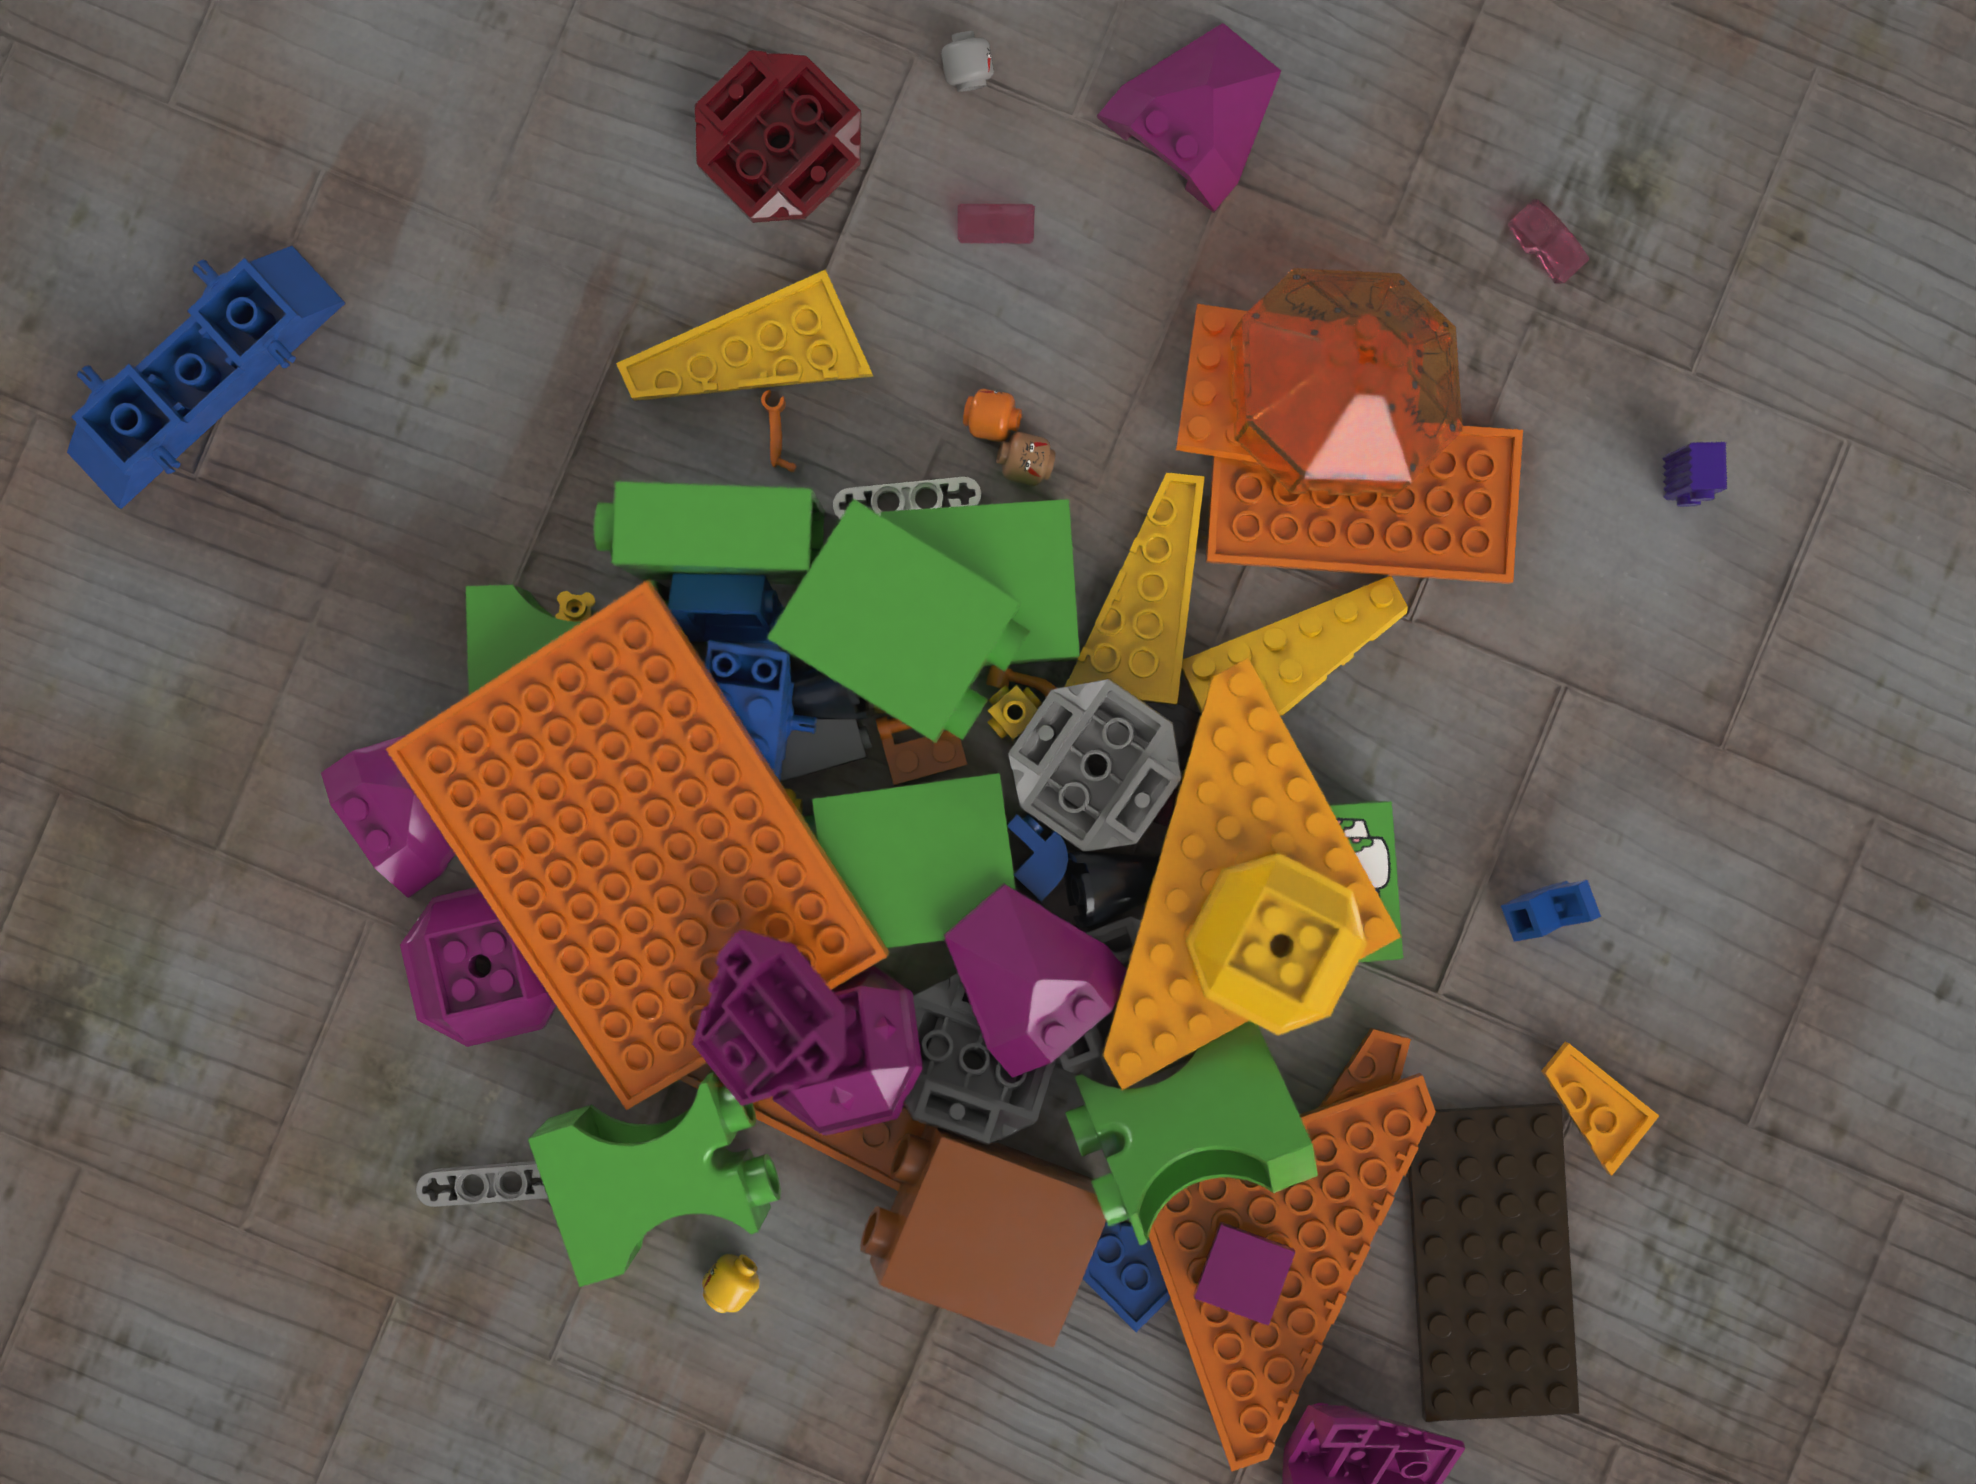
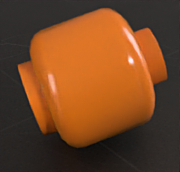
[963,389,1022,442]

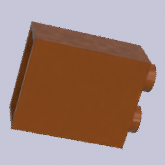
[860,1125,1106,1348]

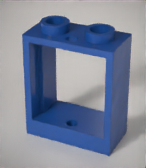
[668,574,786,644]

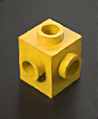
[987,685,1042,741]

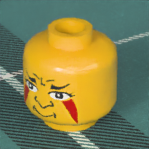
[702,1254,760,1313]

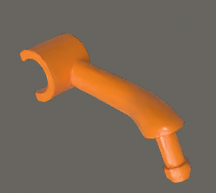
[761,390,797,472]
[986,665,1057,697]

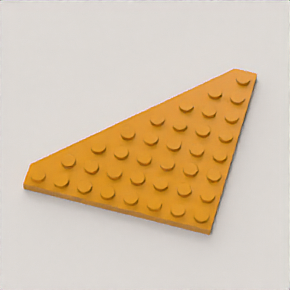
[1102,658,1401,1090]

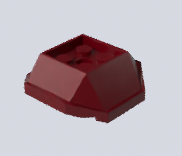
[695,50,862,223]

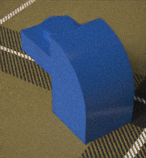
[1007,814,1068,902]
[1501,880,1601,942]

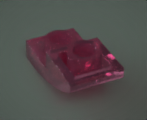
[1508,199,1589,284]

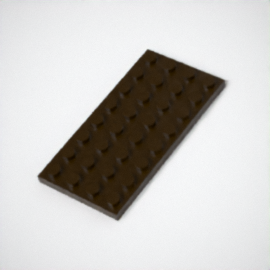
[1408,1103,1580,1422]

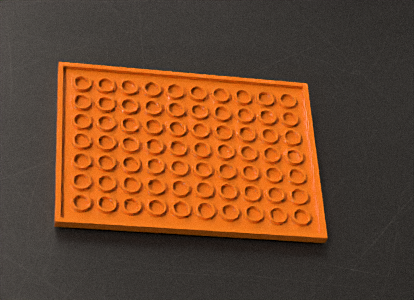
[386,580,889,1111]

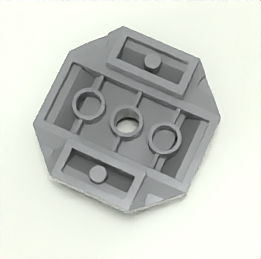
[1008,679,1182,851]

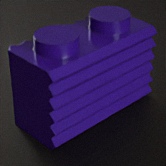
[1662,442,1727,507]

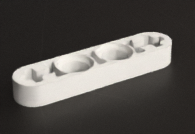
[833,477,981,520]

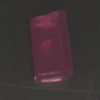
[958,204,1035,244]

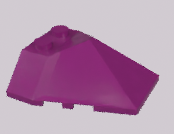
[1097,23,1281,213]
[321,734,455,898]
[943,883,1127,1078]
[693,929,845,1106]
[1282,1403,1465,1484]

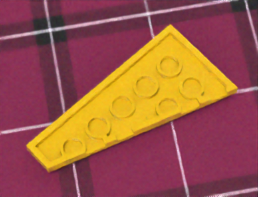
[616,269,873,401]
[1064,472,1205,705]
[1181,575,1408,716]

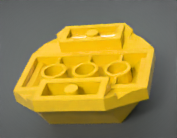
[1186,853,1367,1035]

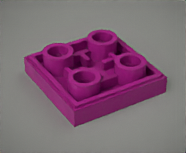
[1193,1221,1295,1326]

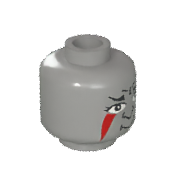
[941,31,994,92]

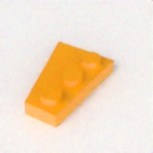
[1541,1042,1659,1176]

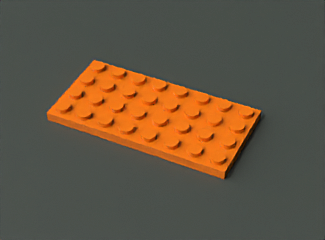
[1206,423,1523,584]

